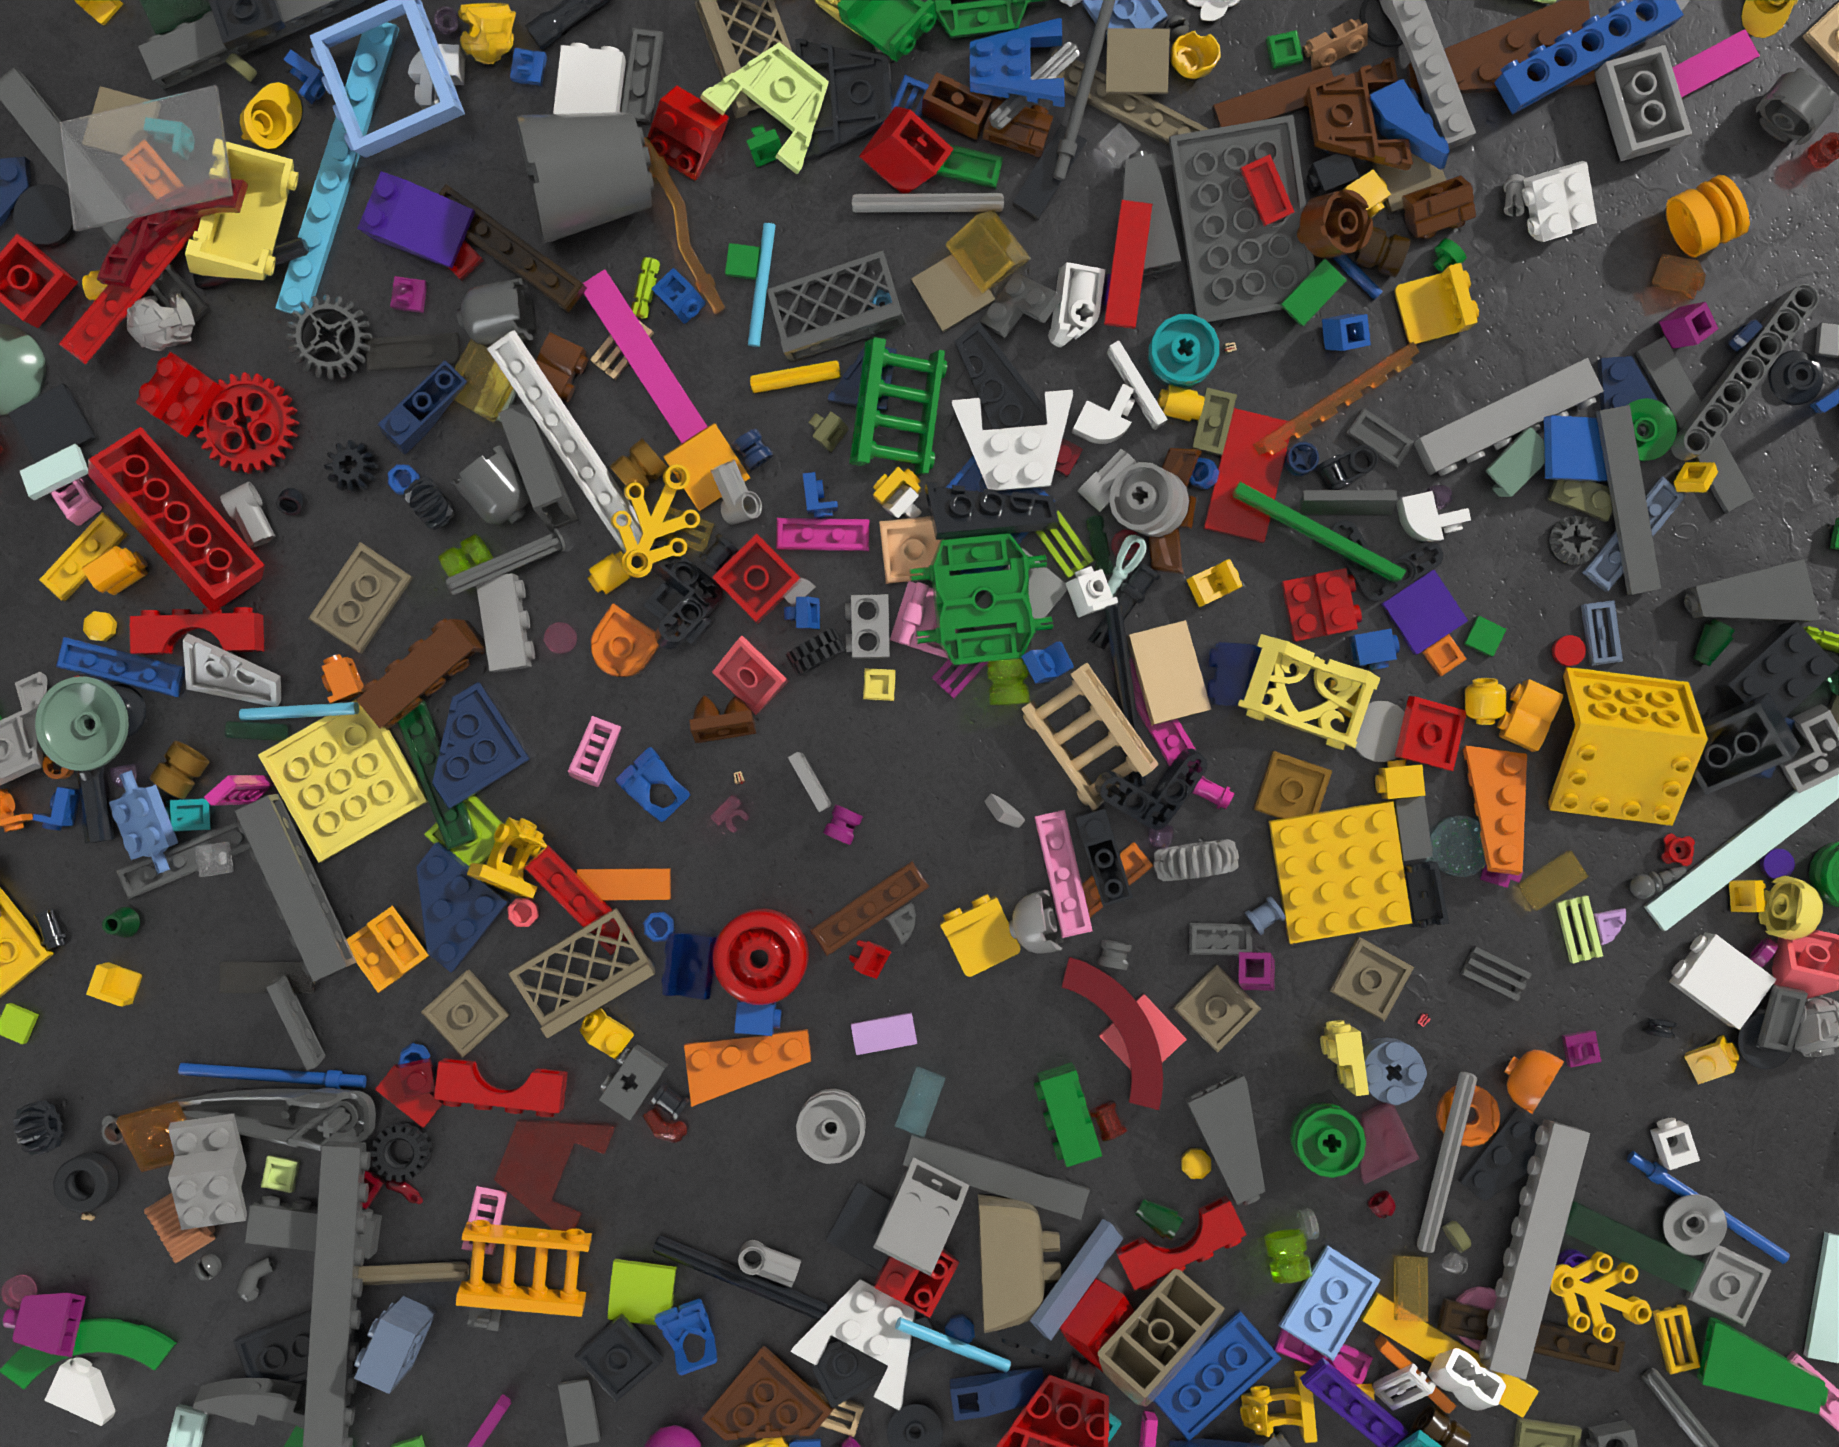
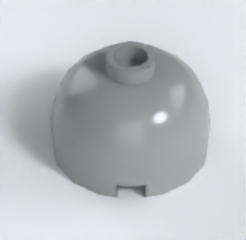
[1009,890,1065,954]

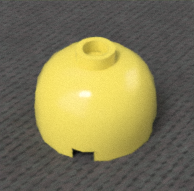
[1759,876,1823,940]

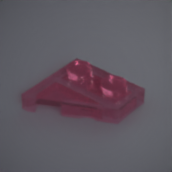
[1361,1103,1419,1184]

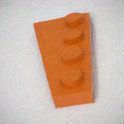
[1462,746,1527,875]
[684,1029,811,1107]

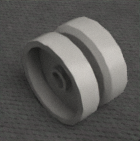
[1109,462,1189,537]
[796,1088,866,1164]

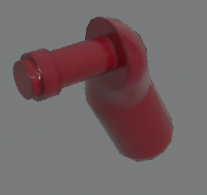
[385,1179,423,1204]

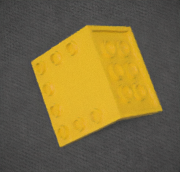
[1548,667,1708,826]

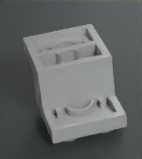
[168,1114,247,1230]

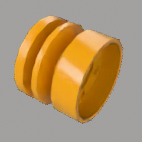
[1666,175,1750,258]

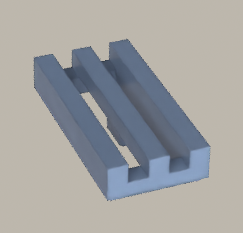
[1581,600,1623,666]

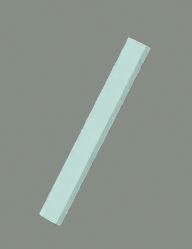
[1643,774,1839,931]

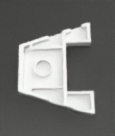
[952,390,1073,491]
[791,1279,916,1410]

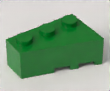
[1034,1062,1102,1167]

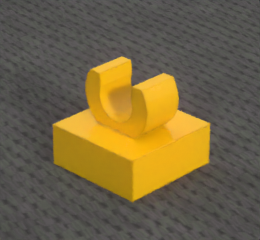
[1729,880,1767,912]

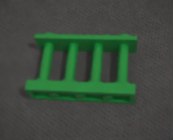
[849,337,947,476]

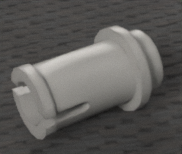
[1503,174,1525,217]

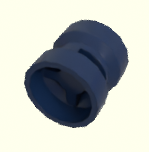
[731,428,774,471]
[1284,442,1319,477]

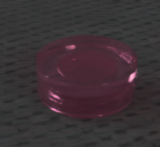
[544,622,577,654]
[1,1275,37,1308]

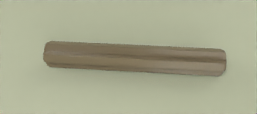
[358,1262,469,1285]

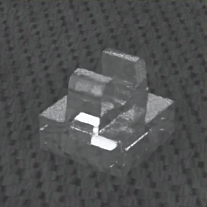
[1097,123,1141,169]
[195,841,234,877]

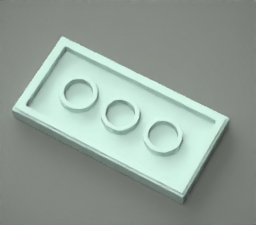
[1803,1232,1839,1363]

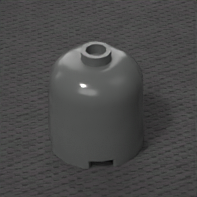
[457,278,536,344]
[451,445,530,525]

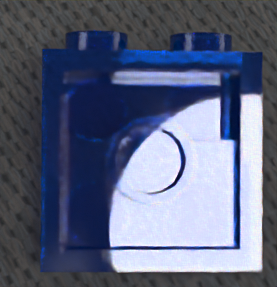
[1207,642,1274,707]

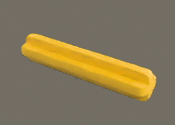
[750,360,841,393]

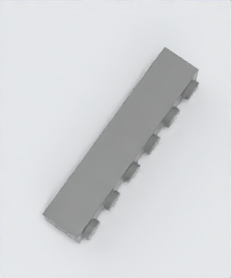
[1414,358,1604,477]

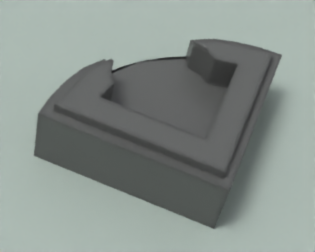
[885,901,916,945]

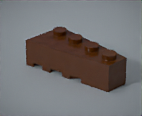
[356,618,486,729]

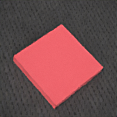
[1098,993,1187,1070]

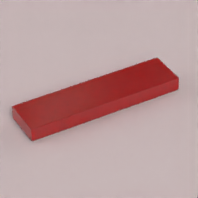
[1104,200,1153,329]
[524,845,634,955]

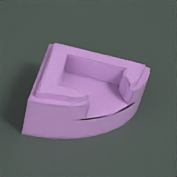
[1593,908,1626,945]

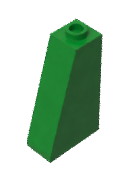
[1696,1316,1828,1414]

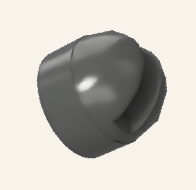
[1164,15,1189,42]
[193,1254,222,1281]

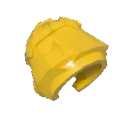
[458,3,516,64]

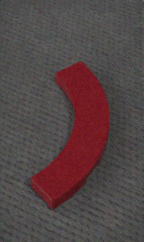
[97,179,248,288]
[1061,957,1163,1110]

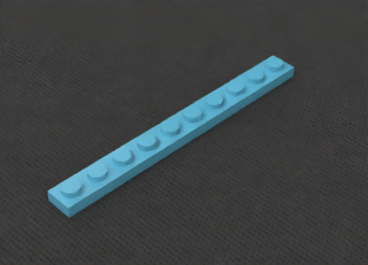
[275,22,399,315]

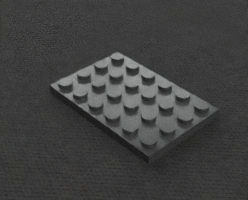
[1169,115,1315,322]

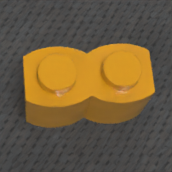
[82,546,148,595]
[1497,679,1563,752]

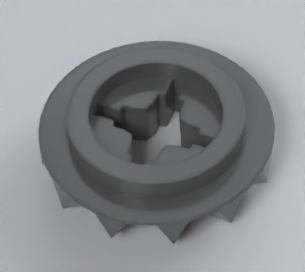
[1550,515,1601,565]

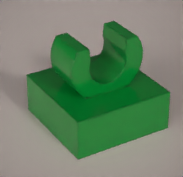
[746,124,782,167]

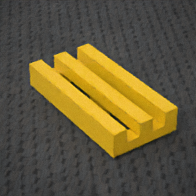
[1652,1304,1701,1375]

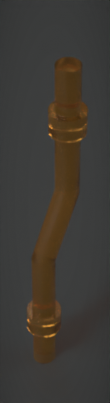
[642,137,725,314]

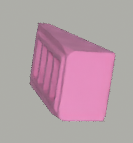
[50,478,102,526]
[568,716,621,787]
[461,1186,507,1256]

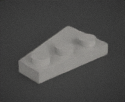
[183,633,281,707]

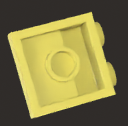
[1320,1020,1369,1096]

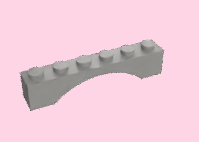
[1379,0,1476,149]

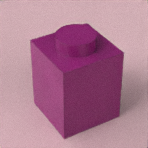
[1659,302,1718,349]
[1239,952,1275,991]

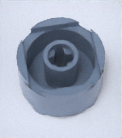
[1363,1037,1427,1105]

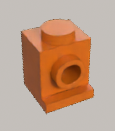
[321,654,364,703]

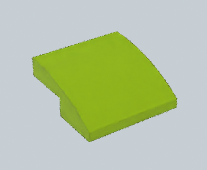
[608,1259,677,1326]

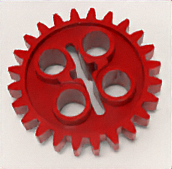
[196,372,299,474]

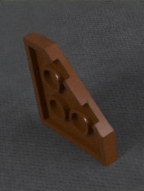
[702,1346,834,1440]

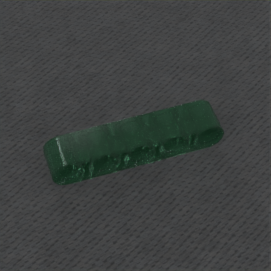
[1564,1201,1706,1293]

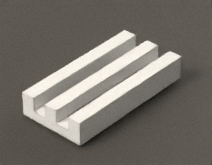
[1372,1363,1436,1411]

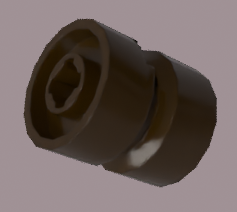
[1354,226,1411,278]
[1410,1404,1471,1447]

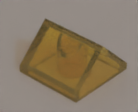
[946,210,1031,293]

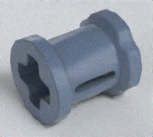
[1244,896,1286,936]

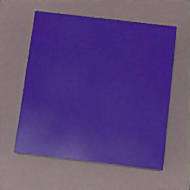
[1381,569,1468,655]

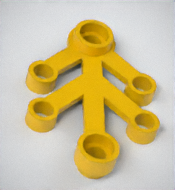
[611,464,700,578]
[1550,1252,1652,1343]

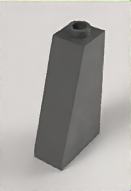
[1121,151,1181,276]
[498,403,578,531]
[1684,559,1820,623]
[1184,1072,1265,1205]

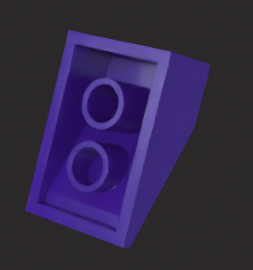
[357,171,475,268]

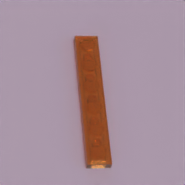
[1253,341,1420,455]

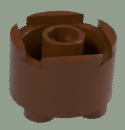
[1297,190,1373,259]

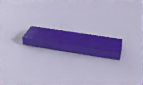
[1300,1357,1408,1447]

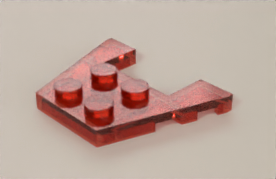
[494,1120,616,1231]

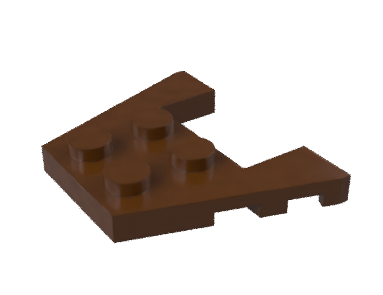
[1306,57,1413,170]

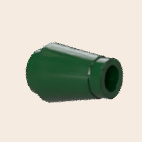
[1693,619,1735,667]
[102,907,140,938]
[1135,1199,1184,1240]

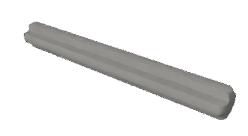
[852,193,1004,213]

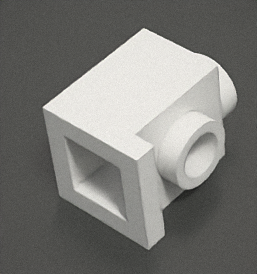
[1065,566,1118,618]
[1650,1118,1700,1170]

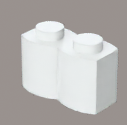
[1427,1349,1506,1411]

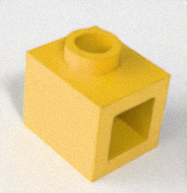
[1343,169,1391,218]
[1375,760,1425,799]

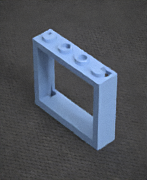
[310,0,465,158]

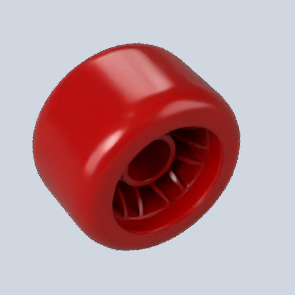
[713,909,809,1005]

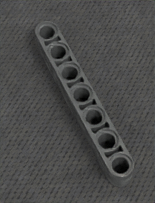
[0,67,137,244]
[1671,284,1819,461]

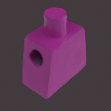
[3,1293,86,1357]

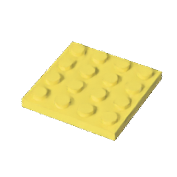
[258,698,429,863]

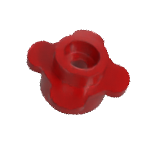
[1661,834,1695,866]

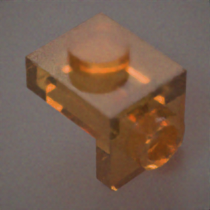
[1652,254,1706,300]

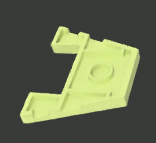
[700,42,829,174]

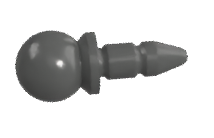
[1630,867,1687,899]

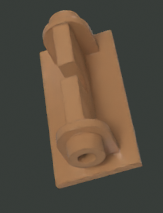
[1302,19,1368,71]

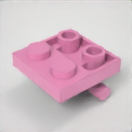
[890,581,958,659]

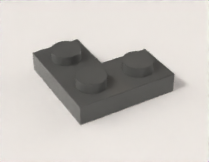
[979,272,1062,338]

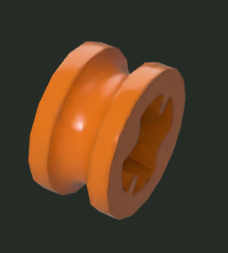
[42,756,74,779]

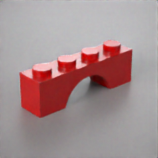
[129,607,264,655]
[434,1058,568,1117]
[1115,1195,1247,1290]

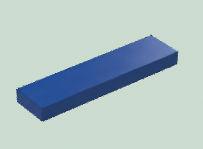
[56,637,185,697]

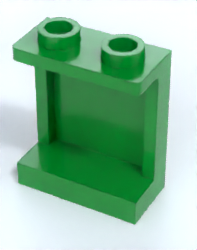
[837,0,937,62]

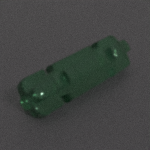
[1086,515,1113,576]
[225,721,288,741]

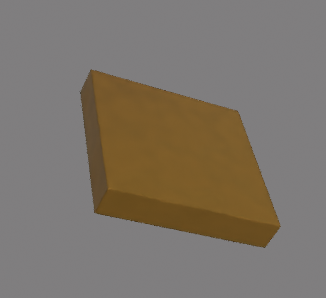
[1253,751,1332,819]

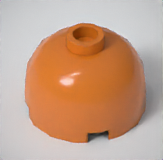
[1505,1050,1564,1114]

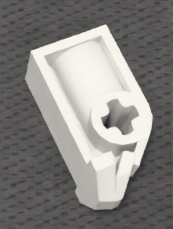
[1048,262,1105,347]

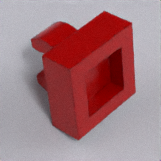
[849,940,891,979]

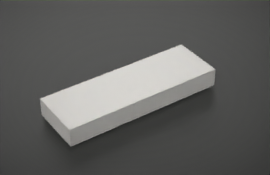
[1107,340,1168,430]

